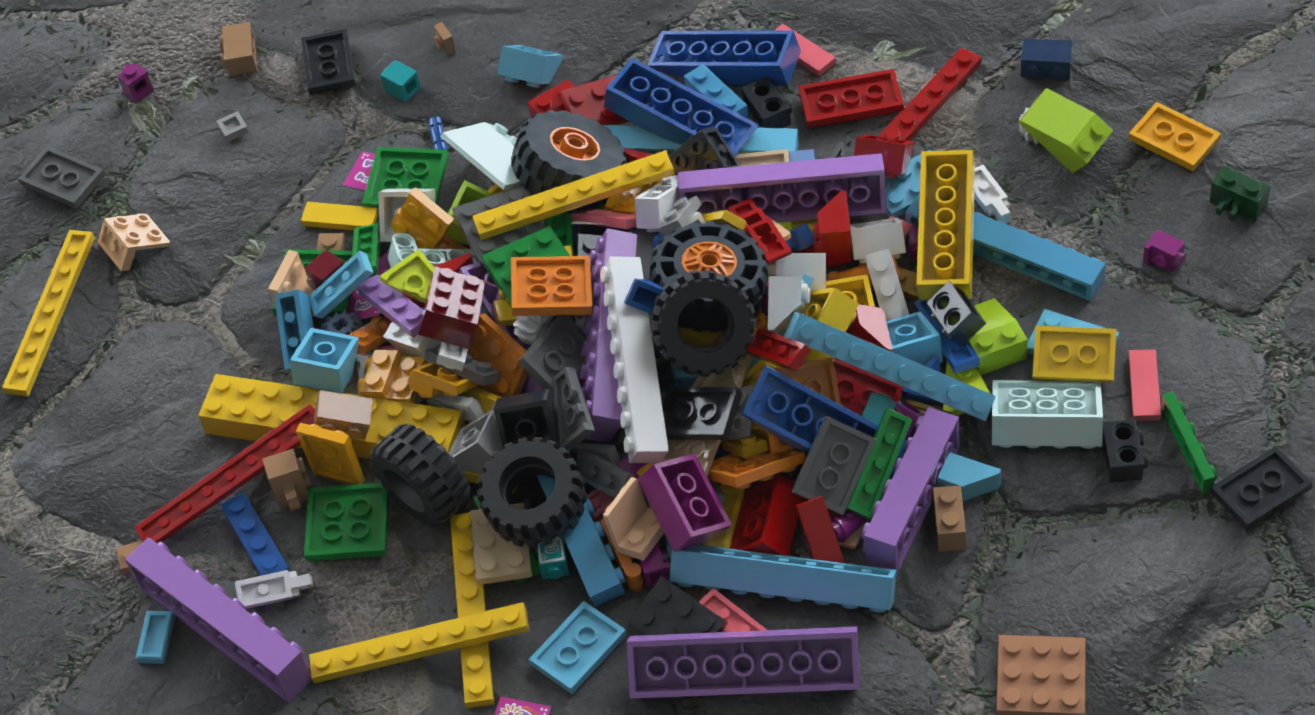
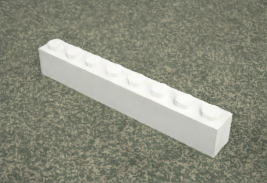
[600,256,669,463]

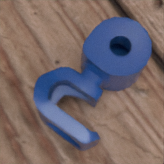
[786,223,814,252]

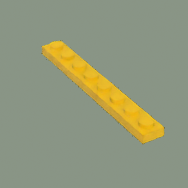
[473,150,675,240]
[2,230,95,397]
[450,512,494,708]
[309,602,529,683]

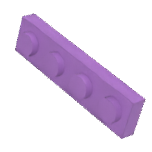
[357,274,423,338]

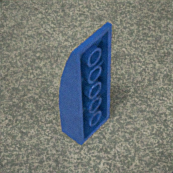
[647,30,801,86]
[604,58,758,156]
[742,365,907,480]

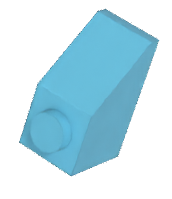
[937,453,1001,501]

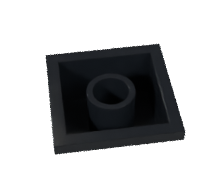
[493,389,558,450]

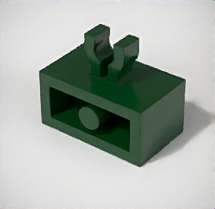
[1210,166,1270,222]

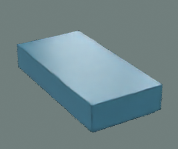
[136,611,175,664]

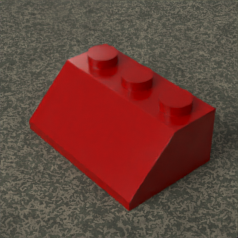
[730,474,802,556]

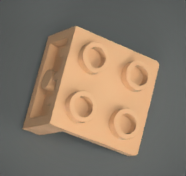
[98,214,170,271]
[268,250,316,317]
[603,477,664,561]

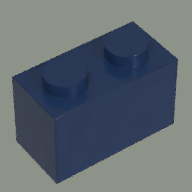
[1021,38,1073,79]

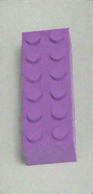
[861,407,959,576]

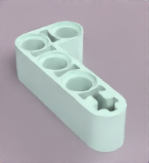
[388,233,478,268]

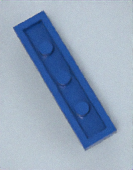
[914,300,980,374]
[220,492,290,576]

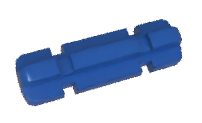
[428,116,448,150]

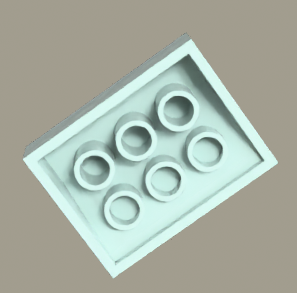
[440,122,532,196]
[992,380,1103,449]

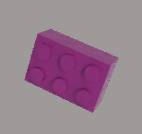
[637,453,732,552]

